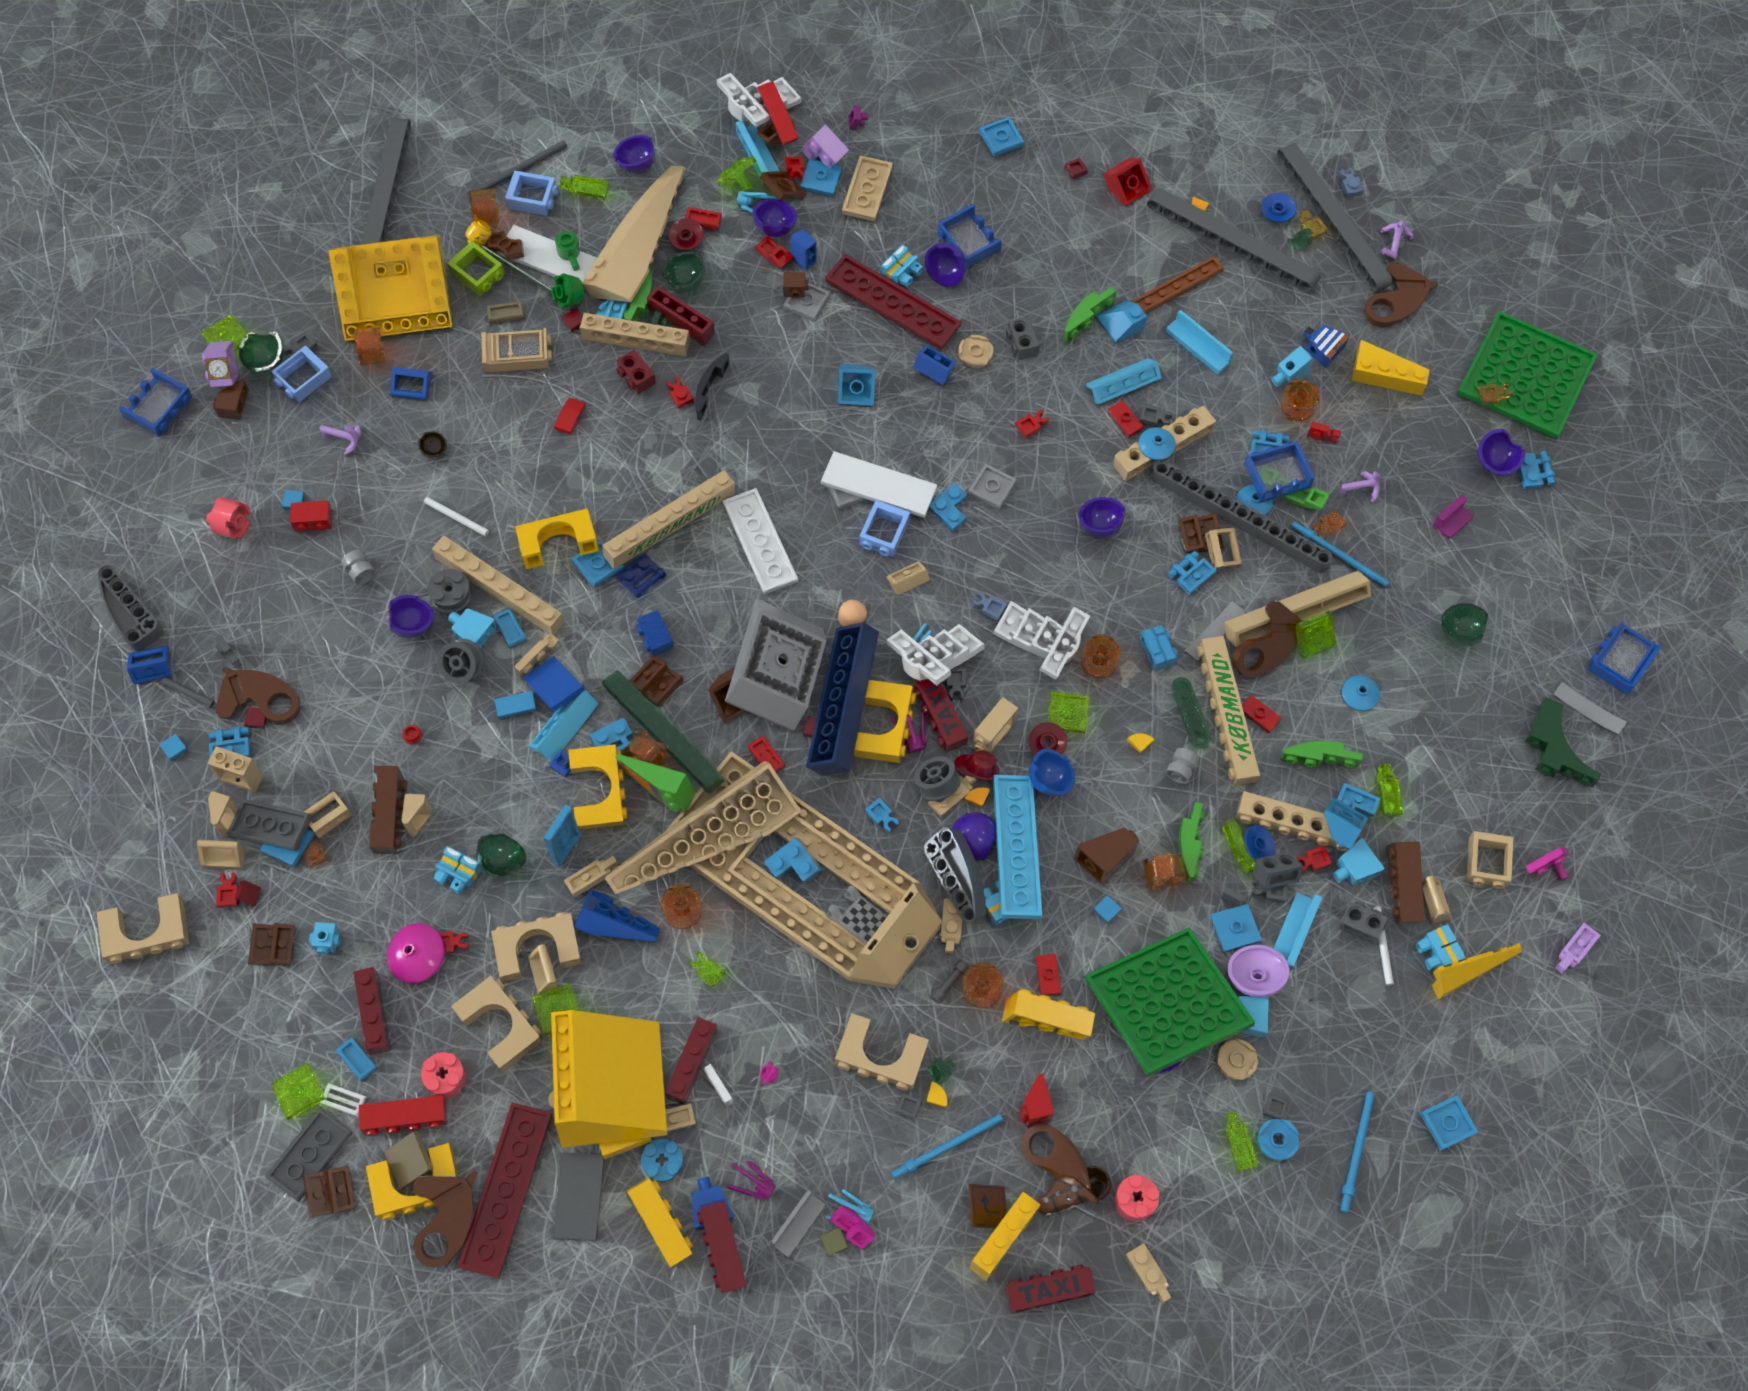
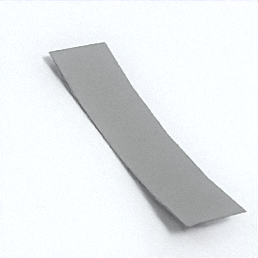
[1185,601,1245,661]
[1554,682,1627,734]

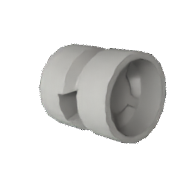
[341,549,376,585]
[1165,748,1199,784]

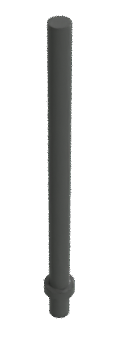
[466,140,567,198]

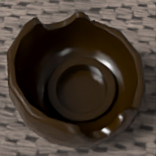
[418,431,447,459]
[1087,1166,1112,1201]

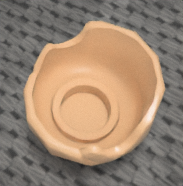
[838,599,867,626]

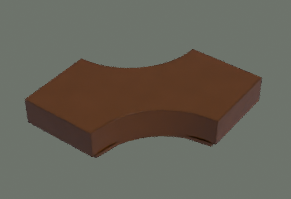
[487,231,524,261]

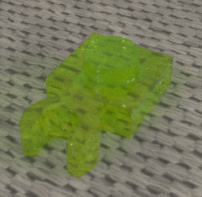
[689,952,726,988]

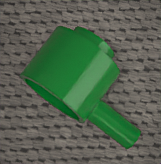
[555,231,580,271]

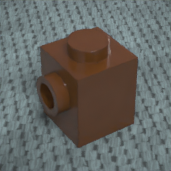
[783,272,809,298]

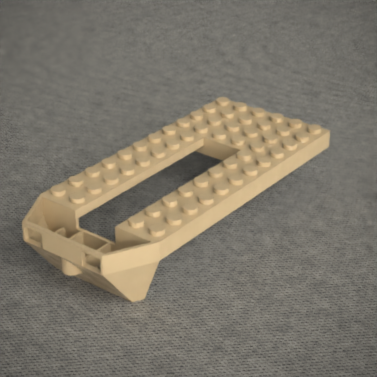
[668,751,942,989]

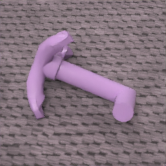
[1380,221,1414,260]
[320,425,361,456]
[1338,471,1381,503]

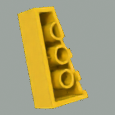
[1351,340,1430,396]
[1002,989,1095,1040]
[627,1178,693,1267]

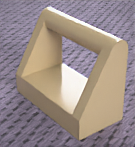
[1205,528,1242,569]
[208,791,238,838]
[304,791,352,838]
[402,794,432,837]
[197,839,246,870]
[1422,876,1452,924]
[528,944,559,996]

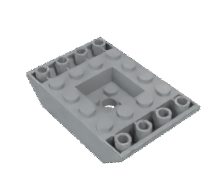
[725,599,827,731]

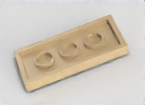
[842,155,893,222]

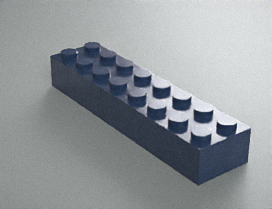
[806,622,879,776]

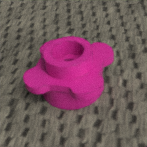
[760,1061,779,1085]

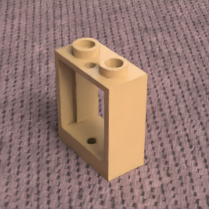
[973,697,1018,753]
[207,746,264,792]
[1466,831,1513,889]

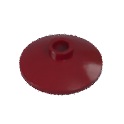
[668,218,703,251]
[1029,722,1067,755]

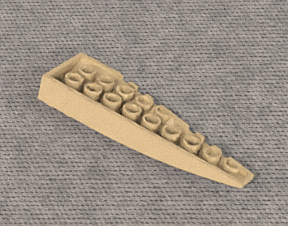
[582,166,686,302]
[604,761,802,894]

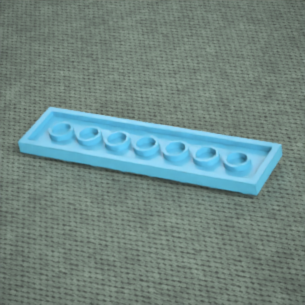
[993,775,1042,919]

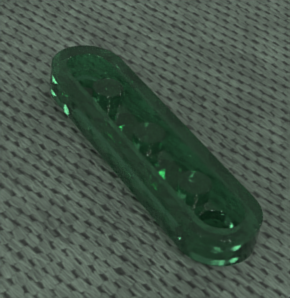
[1171,677,1211,749]

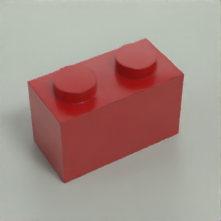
[290,500,332,532]

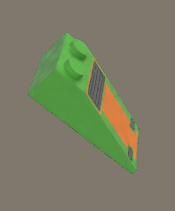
[616,754,696,813]

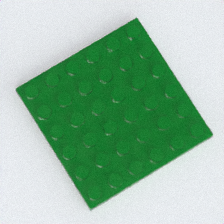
[1457,311,1598,439]
[1085,927,1255,1077]

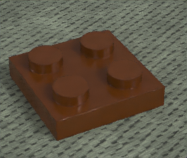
[760,171,806,200]

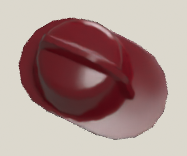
[954,750,999,781]

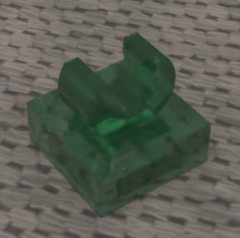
[1288,228,1312,250]
[649,310,670,327]
[928,1057,955,1085]

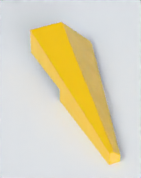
[1432,943,1522,1000]

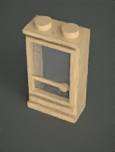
[481,328,552,373]

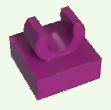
[848,105,868,130]

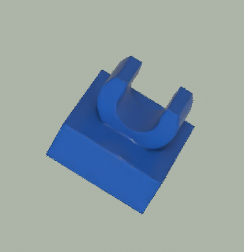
[550,750,571,778]

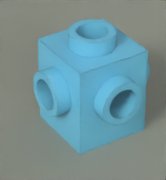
[309,922,341,955]

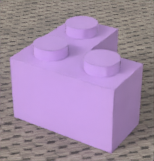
[801,124,849,168]

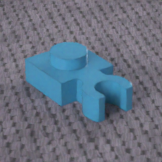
[865,797,899,833]

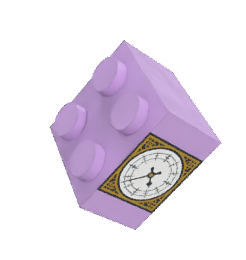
[202,341,239,387]

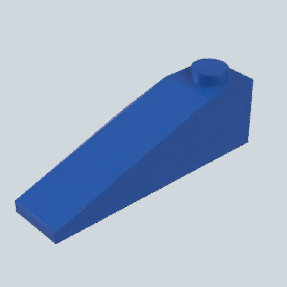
[574,889,660,942]

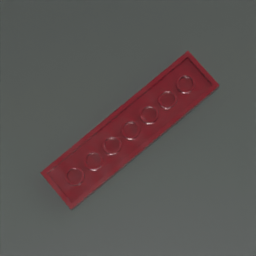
[825,254,962,350]
[457,1102,552,1279]

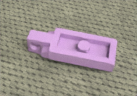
[1555,923,1601,974]

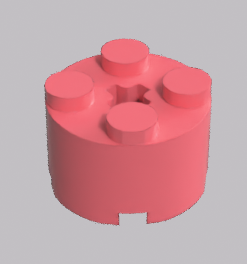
[206,497,251,539]
[421,1052,467,1099]
[1114,1174,1159,1222]

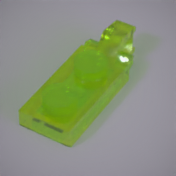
[560,174,609,199]
[1377,763,1403,817]
[1222,818,1255,874]
[1225,1111,1258,1172]

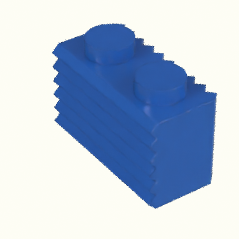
[790,229,817,270]
[913,345,956,385]
[635,610,674,656]

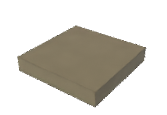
[385,1131,433,1190]

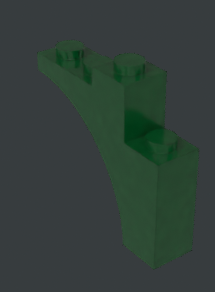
[1525,697,1601,787]

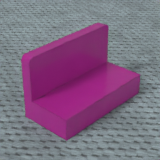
[1433,495,1474,539]

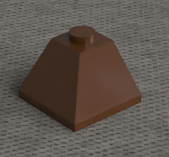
[708,667,745,723]

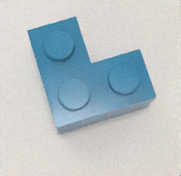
[764,837,823,882]

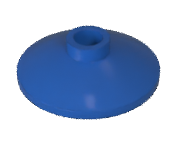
[1261,193,1296,223]
[1245,825,1275,860]

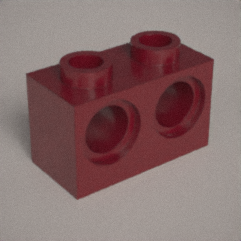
[616,350,656,395]

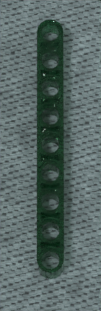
[602,670,725,794]

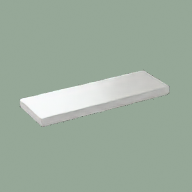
[497,225,597,289]
[821,451,937,518]
[722,488,799,595]

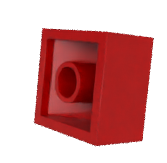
[1103,158,1153,206]
[1019,1073,1054,1128]

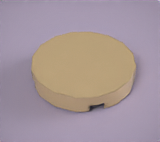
[958,335,994,368]
[1217,1039,1258,1080]

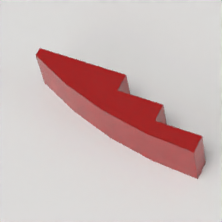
[757,81,799,146]

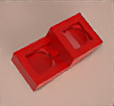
[755,236,793,269]
[554,397,586,434]

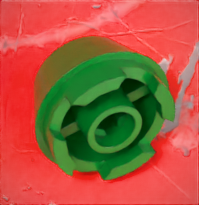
[551,273,584,309]

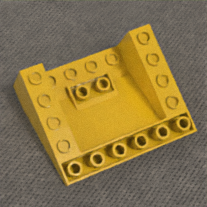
[328,235,453,341]
[551,1010,668,1148]

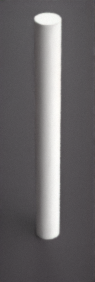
[424,497,489,537]
[1373,906,1394,986]

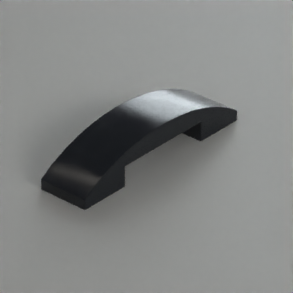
[695,353,730,421]

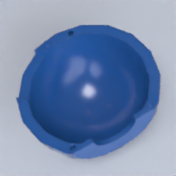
[1029,748,1075,797]

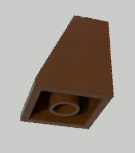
[1074,827,1139,885]

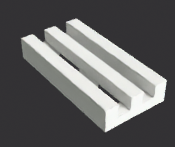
[704,1064,733,1106]
[320,1083,368,1117]

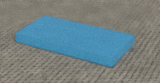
[543,804,581,867]

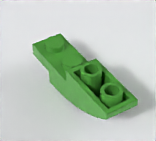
[623,264,653,321]
[1063,287,1117,342]
[1280,741,1363,768]
[1178,802,1205,884]

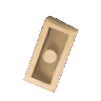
[886,561,930,595]

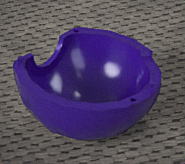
[613,135,655,173]
[753,198,797,237]
[925,243,966,287]
[1477,429,1526,475]
[1078,497,1125,538]
[389,595,434,639]
[950,812,996,861]

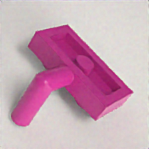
[1526,847,1570,880]

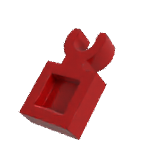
[785,156,804,181]
[667,376,694,409]
[1015,410,1049,439]
[1307,421,1341,443]
[1296,846,1332,873]
[216,872,239,908]
[440,931,469,954]

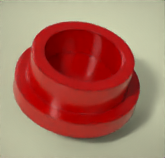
[402,725,422,744]

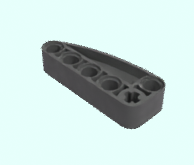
[98,565,163,651]
[924,828,986,924]

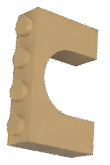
[97,893,190,964]
[491,912,582,982]
[451,976,542,1073]
[835,1013,929,1091]

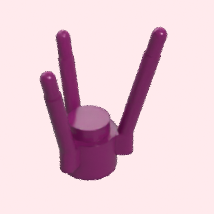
[891,712,927,753]
[727,1161,776,1201]

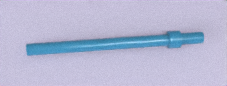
[1291,521,1390,588]
[1340,1091,1375,1213]
[890,1114,1003,1180]

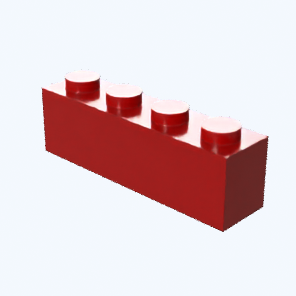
[359,1095,447,1136]

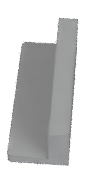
[771,1189,826,1258]

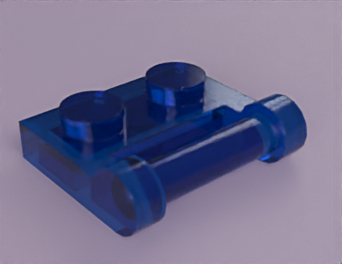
[616,553,667,599]

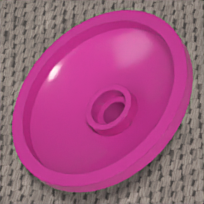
[387,923,445,984]

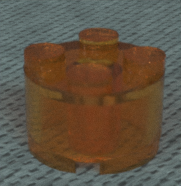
[469,188,499,225]
[354,326,385,365]
[1280,379,1320,421]
[1081,634,1121,678]
[622,730,667,766]
[1143,853,1187,890]
[661,884,702,929]
[962,962,1004,1008]

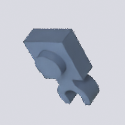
[1340,167,1364,198]
[972,592,1007,621]

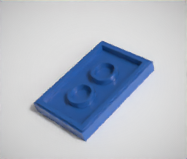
[523,656,585,712]

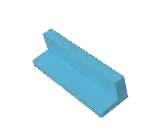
[735,121,779,184]
[1165,310,1233,375]
[1086,358,1161,404]
[528,689,598,762]
[1273,893,1322,972]

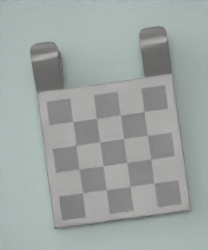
[826,886,887,945]

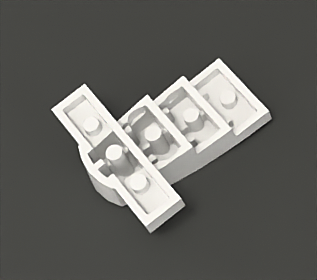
[717,73,802,127]
[992,601,1090,680]
[887,624,984,686]

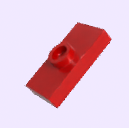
[685,207,722,231]
[1107,400,1144,438]
[1242,695,1281,733]
[747,736,785,773]
[1036,954,1061,996]

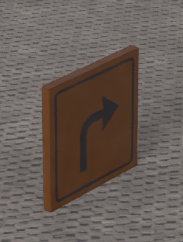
[968,1184,1007,1229]

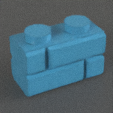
[1140,625,1178,671]

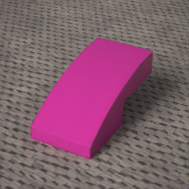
[830,1205,875,1250]

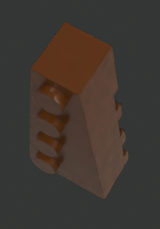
[369,765,407,854]
[1386,842,1425,923]

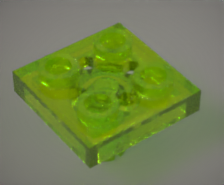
[716,156,757,191]
[1296,611,1337,659]

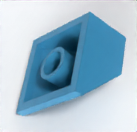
[1096,301,1147,343]
[838,363,876,406]
[1325,798,1368,849]

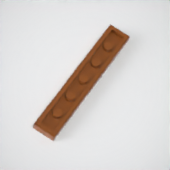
[1130,256,1224,314]

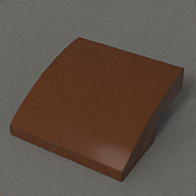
[1179,513,1224,553]
[628,656,684,707]
[248,923,295,966]
[303,1166,355,1218]

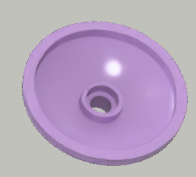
[1228,945,1289,997]

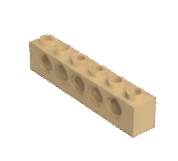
[580,313,690,357]
[1113,405,1216,481]
[1235,791,1355,851]

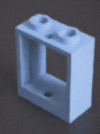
[505,170,558,216]
[272,345,332,403]
[859,500,910,557]

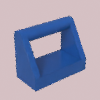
[390,367,433,400]
[127,645,172,684]

